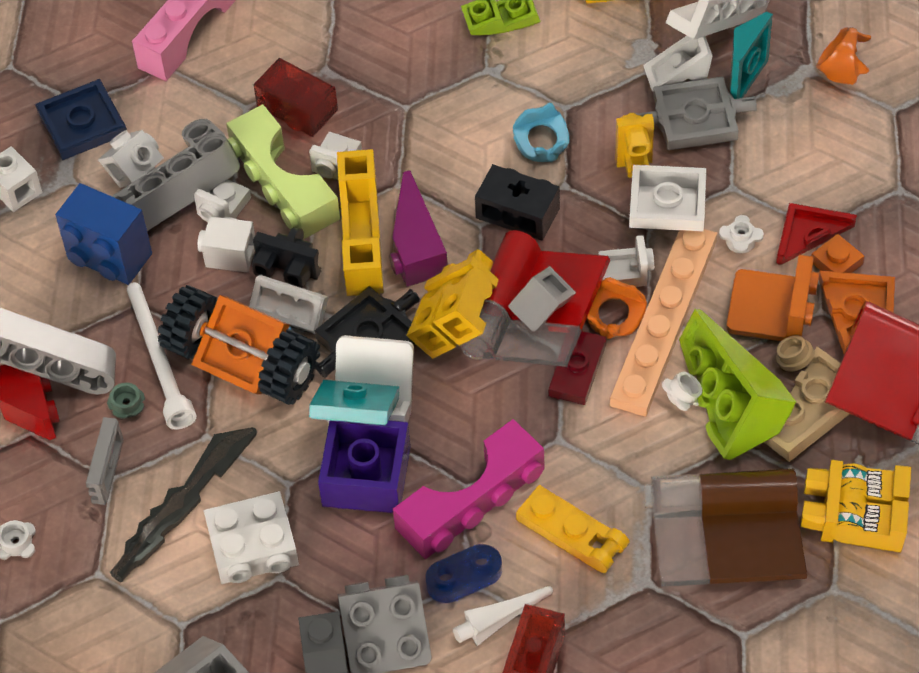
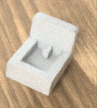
[598,235,654,287]

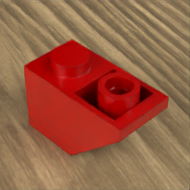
[0,364,60,440]

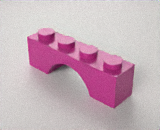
[393,419,545,560]

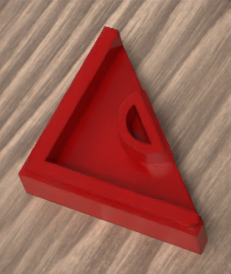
[776,203,857,265]

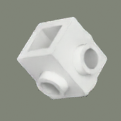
[98,130,164,188]

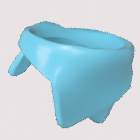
[513,103,569,162]

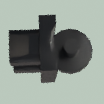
[252,227,321,288]

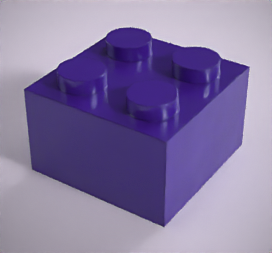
[318,420,411,513]

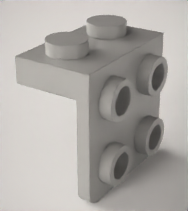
[338,575,432,673]

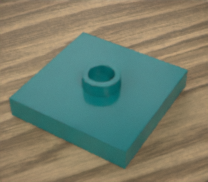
[309,380,399,425]

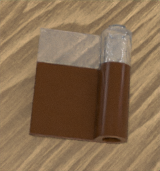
[643,469,807,587]

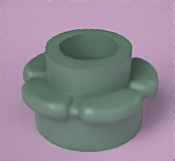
[107,383,145,419]

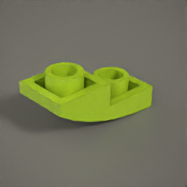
[461,0,541,35]

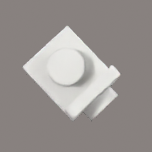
[309,132,362,180]
[194,179,251,222]

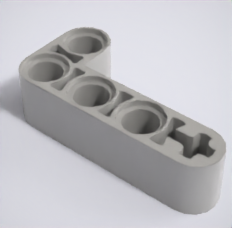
[112,119,240,231]
[0,308,116,395]

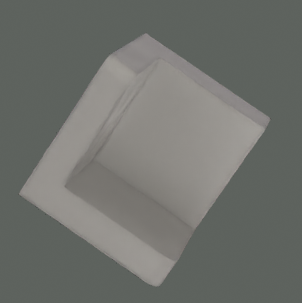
[508,266,576,332]

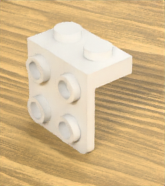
[328,335,414,423]

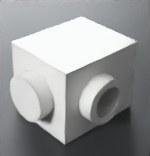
[0,146,43,212]
[198,216,255,273]

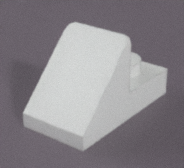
[643,36,713,92]

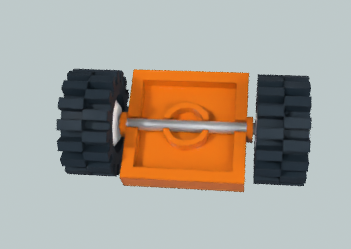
[158,285,320,405]

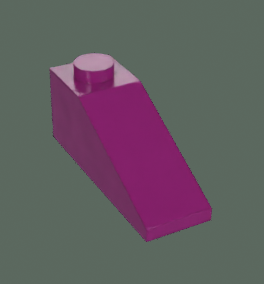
[389,170,448,287]

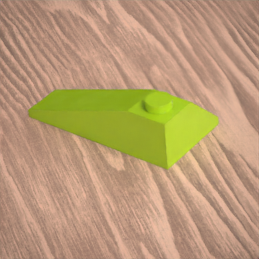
[679,309,796,460]

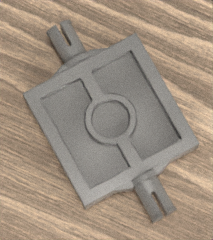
[635,77,757,150]

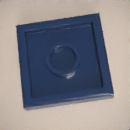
[35,79,127,161]

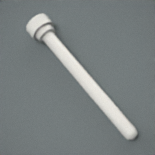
[127,282,197,430]

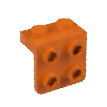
[726,255,819,341]

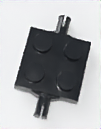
[314,286,420,378]

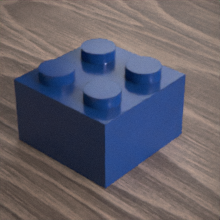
[55,183,152,285]

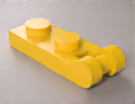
[516,485,630,573]

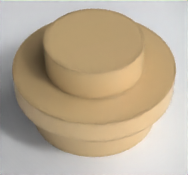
[776,335,814,371]

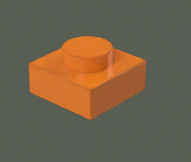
[811,234,865,273]

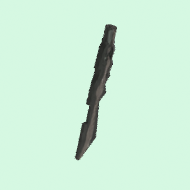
[110,427,257,582]

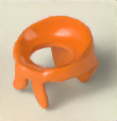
[816,27,871,85]
[587,277,647,339]

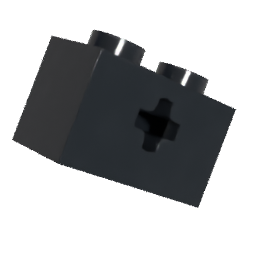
[475,164,560,241]

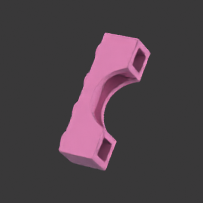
[132,0,235,81]

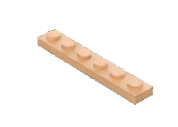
[610,229,717,417]

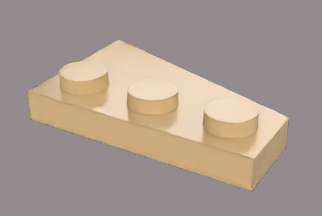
[764,347,850,462]

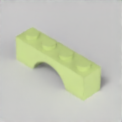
[226,104,340,239]

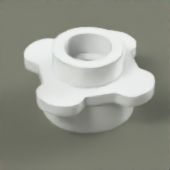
[719,215,764,253]
[662,372,702,411]
[0,520,36,560]

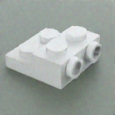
[629,165,706,231]
[203,491,299,584]

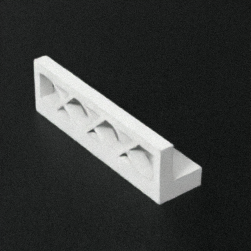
[665,0,770,40]

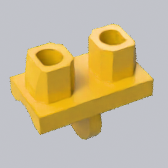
[615,113,654,178]

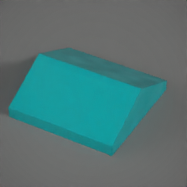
[730,11,773,99]

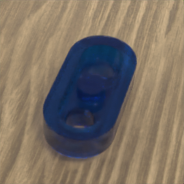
[426,544,502,603]

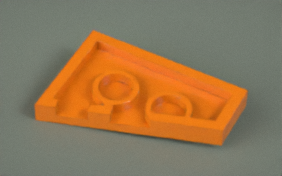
[818,271,895,354]

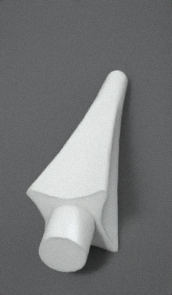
[453,586,553,646]

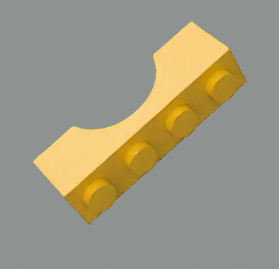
[337,149,384,296]

